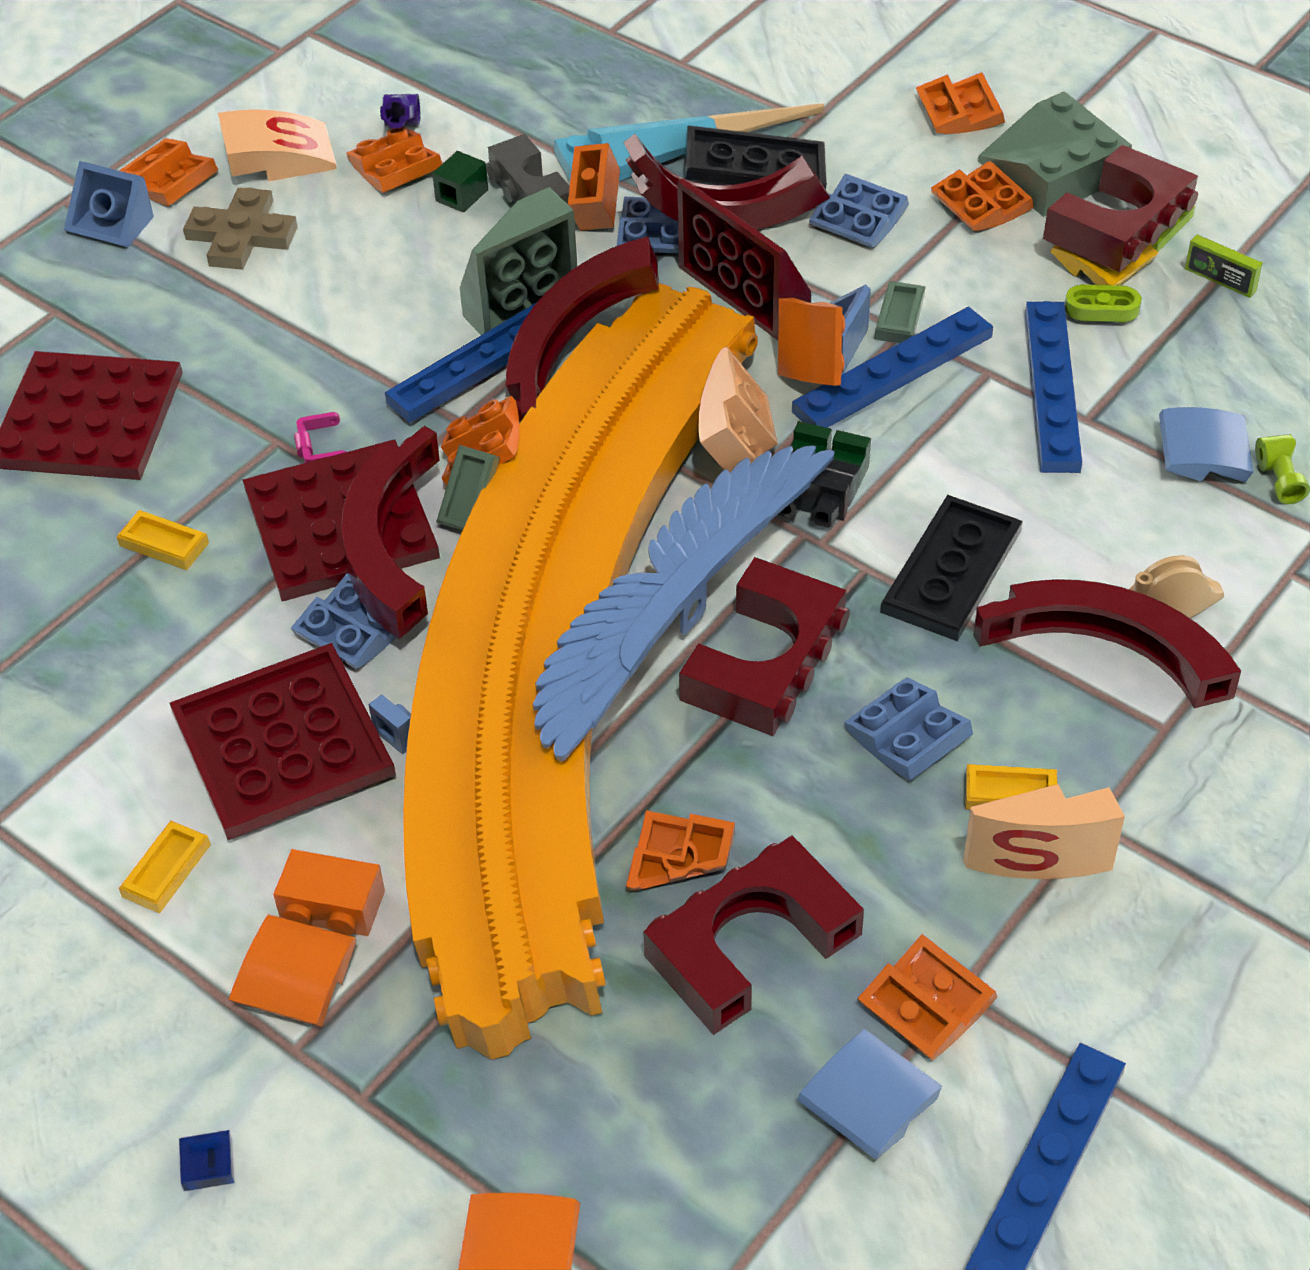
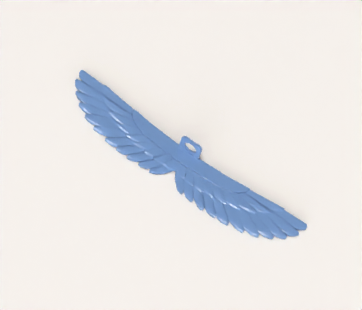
[532,446,834,762]

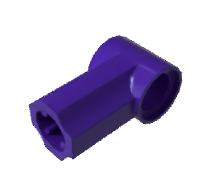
[380,94,421,128]

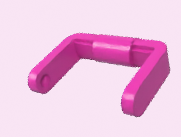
[294,412,346,463]

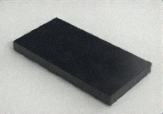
[685,125,827,189]
[880,494,1023,642]

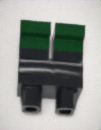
[777,421,871,528]

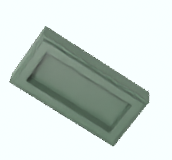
[875,281,926,343]
[436,445,500,530]

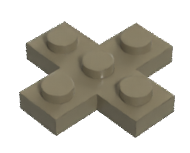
[183,187,298,270]

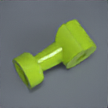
[1255,434,1310,504]

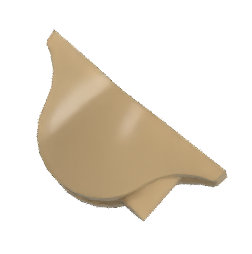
[1129,555,1224,618]

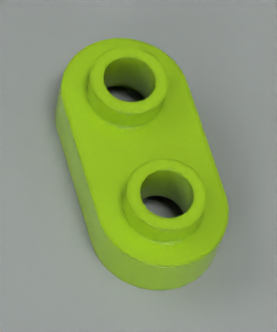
[1065,284,1142,322]

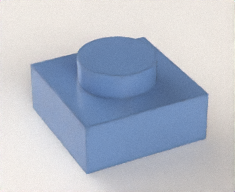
[368,694,411,755]

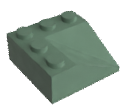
[978,91,1132,217]
[459,187,577,335]

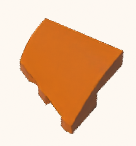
[626,810,735,891]

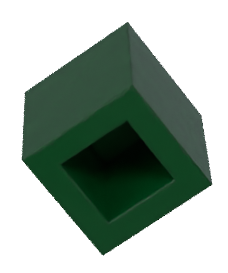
[432,150,489,213]

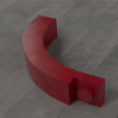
[623,134,830,229]
[505,237,659,422]
[341,425,440,640]
[973,579,1241,709]

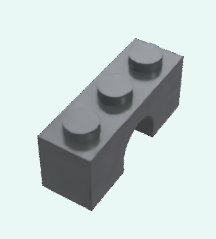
[486,134,570,204]

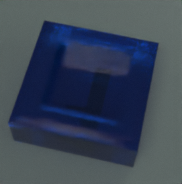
[179,1130,235,1192]

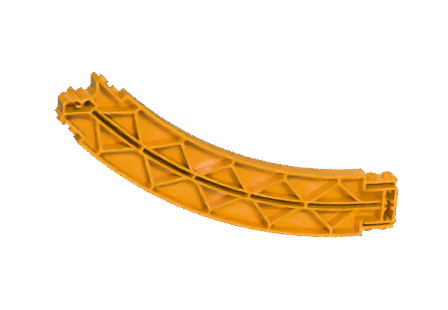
[403,283,758,1060]

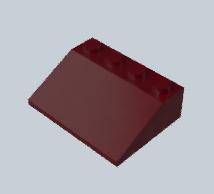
[677,178,812,340]

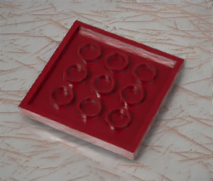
[0,351,183,480]
[242,439,440,602]
[169,643,396,840]

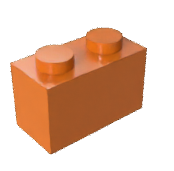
[568,143,620,230]
[273,849,385,936]

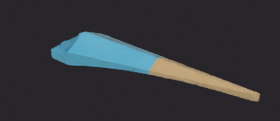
[554,104,824,182]

